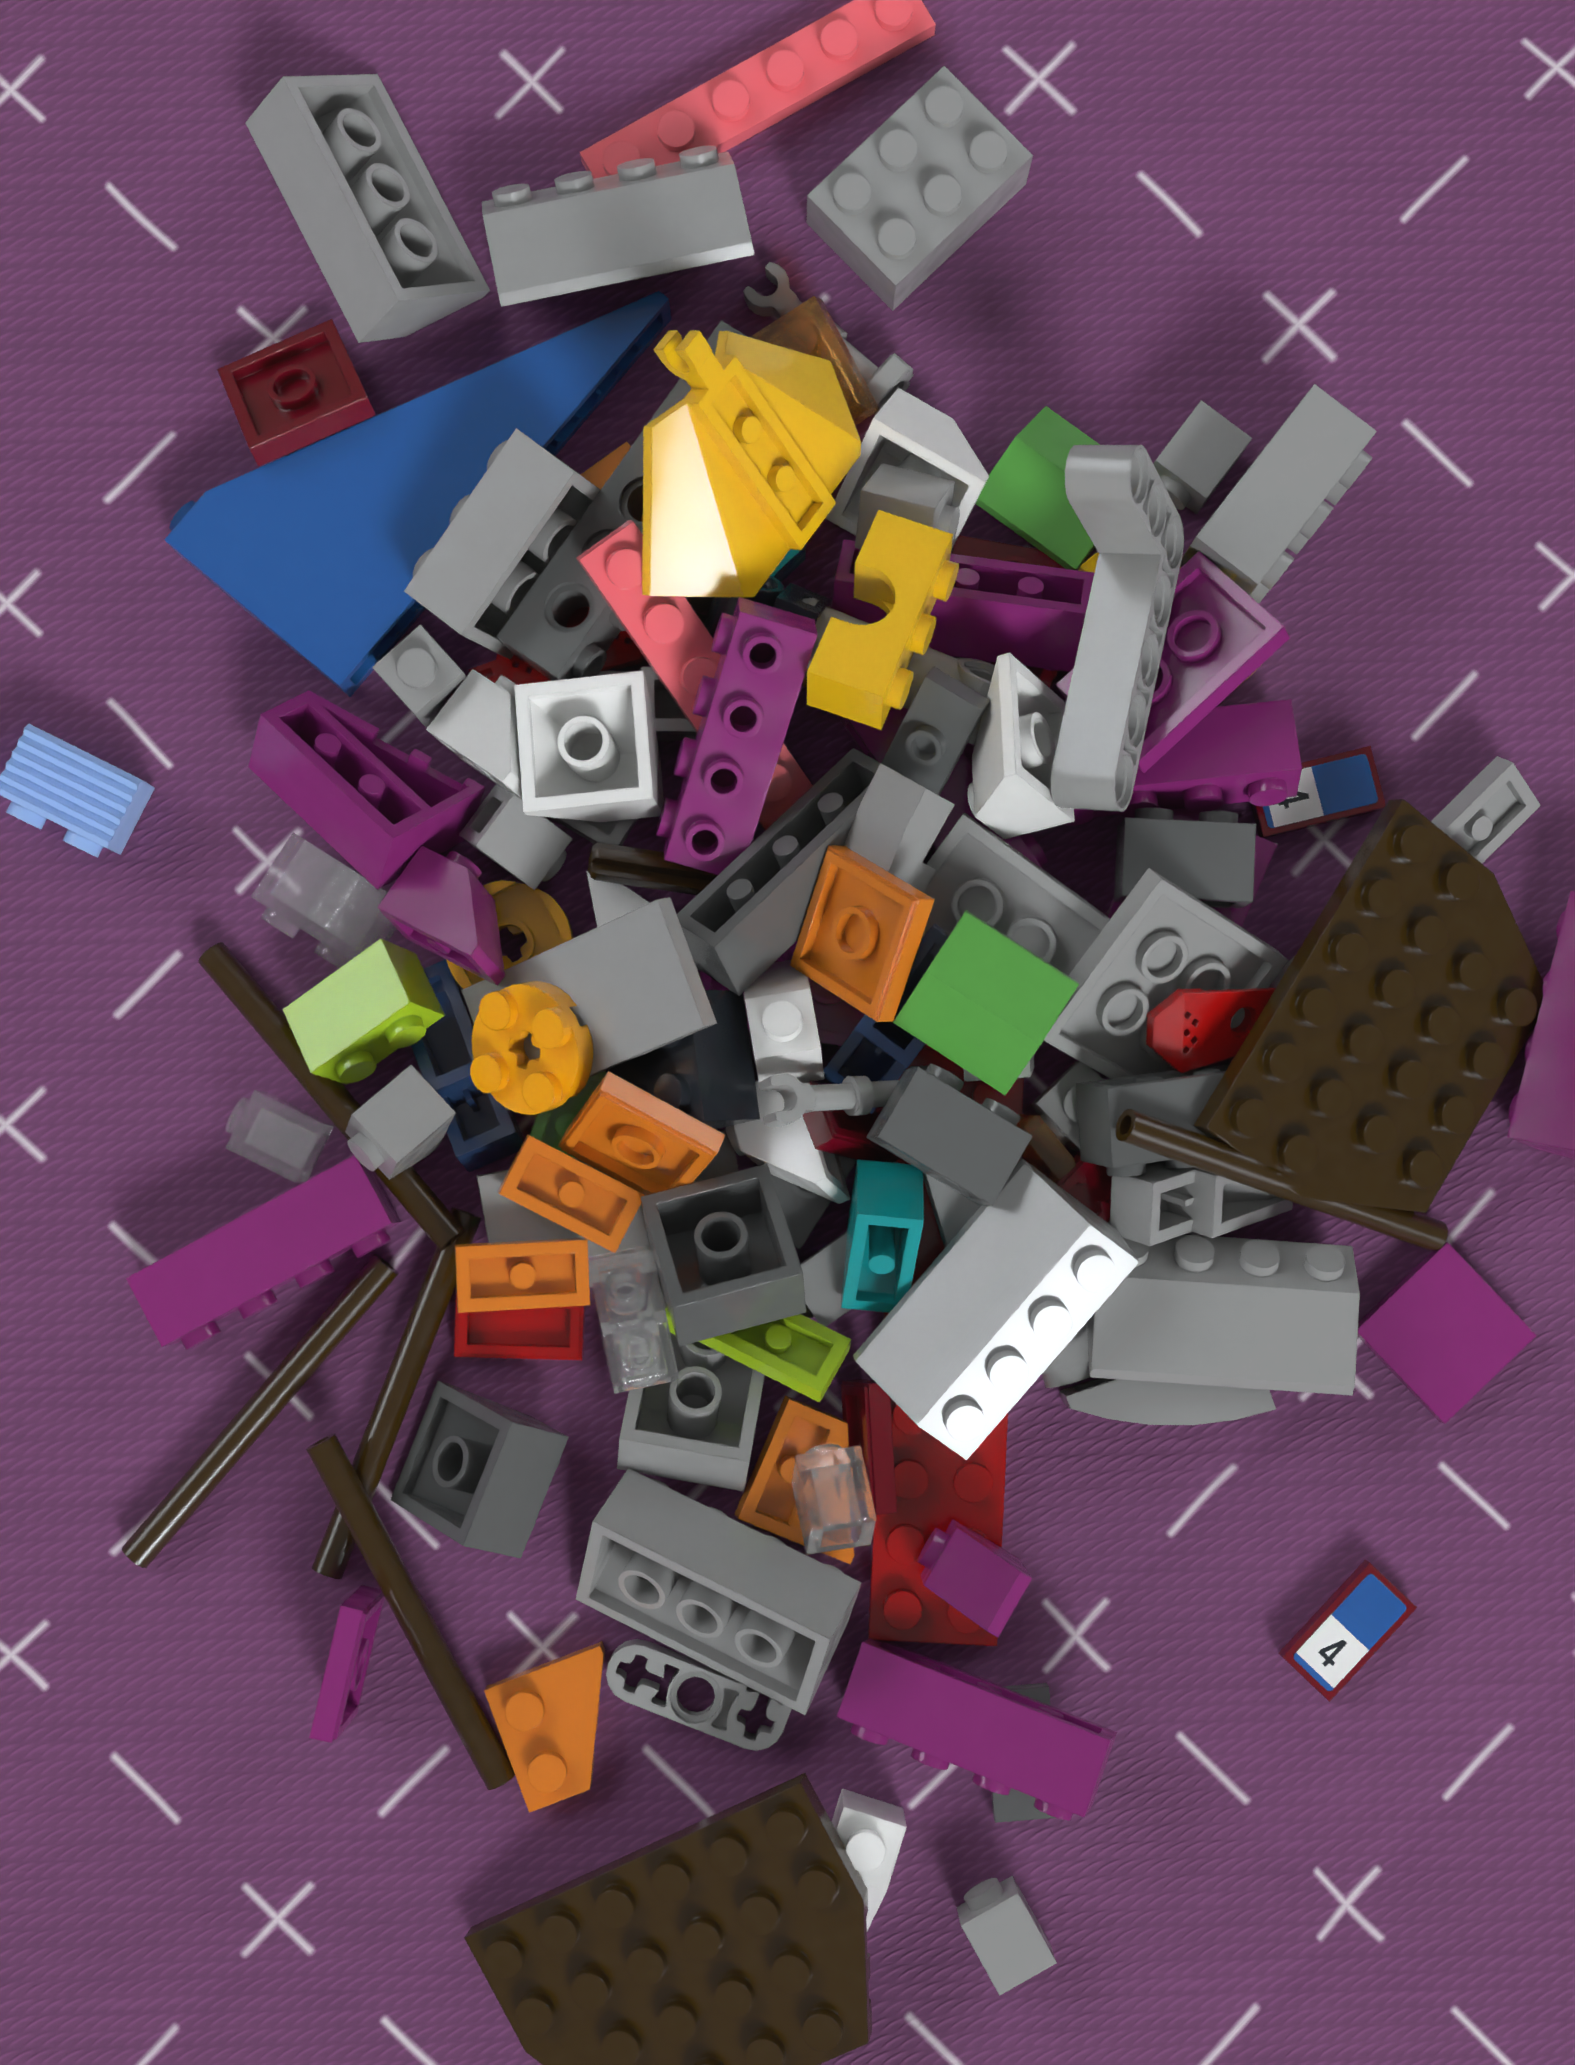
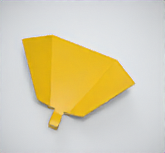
[642,330,861,598]

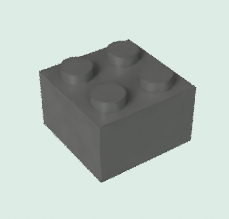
[641,1164,806,1346]

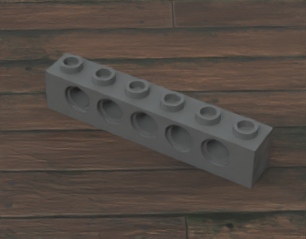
[496,321,748,681]

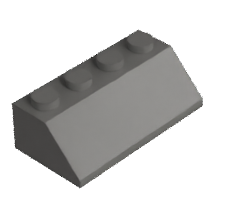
[245,74,490,343]
[482,145,754,307]
[853,1158,1140,1460]
[1087,1234,1360,1396]
[576,1468,862,1715]

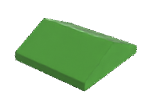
[975,406,1100,570]
[893,910,1079,1095]

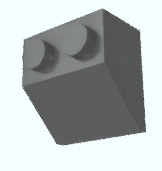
[390,1381,569,1558]

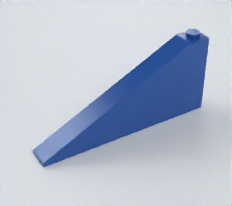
[164,291,672,697]

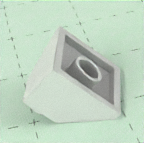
[826,388,989,550]
[967,652,1075,839]
[514,671,664,822]

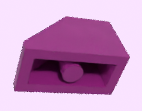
[377,846,505,986]
[917,1519,1032,1637]

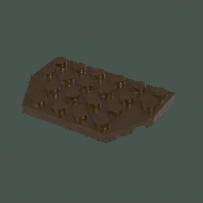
[1193,799,1544,1213]
[464,1773,872,2065]

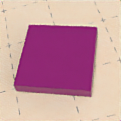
[1358,1242,1537,1424]
[309,1585,385,1743]

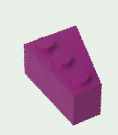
[248,690,485,890]

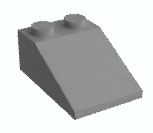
[617,1274,765,1491]

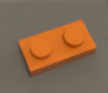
[498,1135,645,1253]
[455,1238,590,1313]

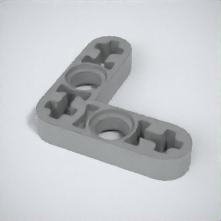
[606,1639,792,1751]

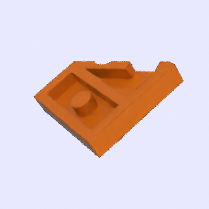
[735,1395,854,1565]
[484,1641,605,1813]

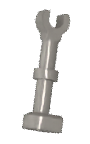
[743,262,913,415]
[758,1065,929,1128]

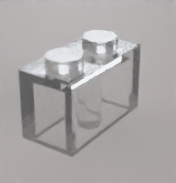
[251,832,396,968]

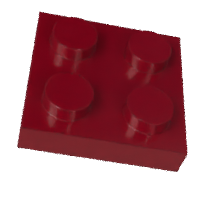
[217,319,376,466]

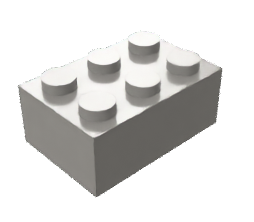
[806,66,1033,311]
[1180,384,1377,603]
[404,428,600,659]

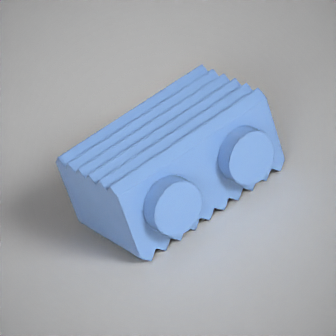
[0,724,155,858]

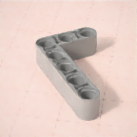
[1051,445,1184,812]

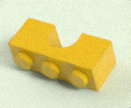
[807,510,959,730]

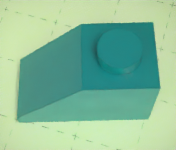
[841,1159,924,1313]

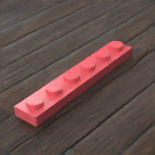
[580,0,936,179]
[576,520,813,831]

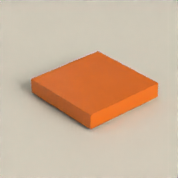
[790,845,935,1022]
[558,1071,725,1195]

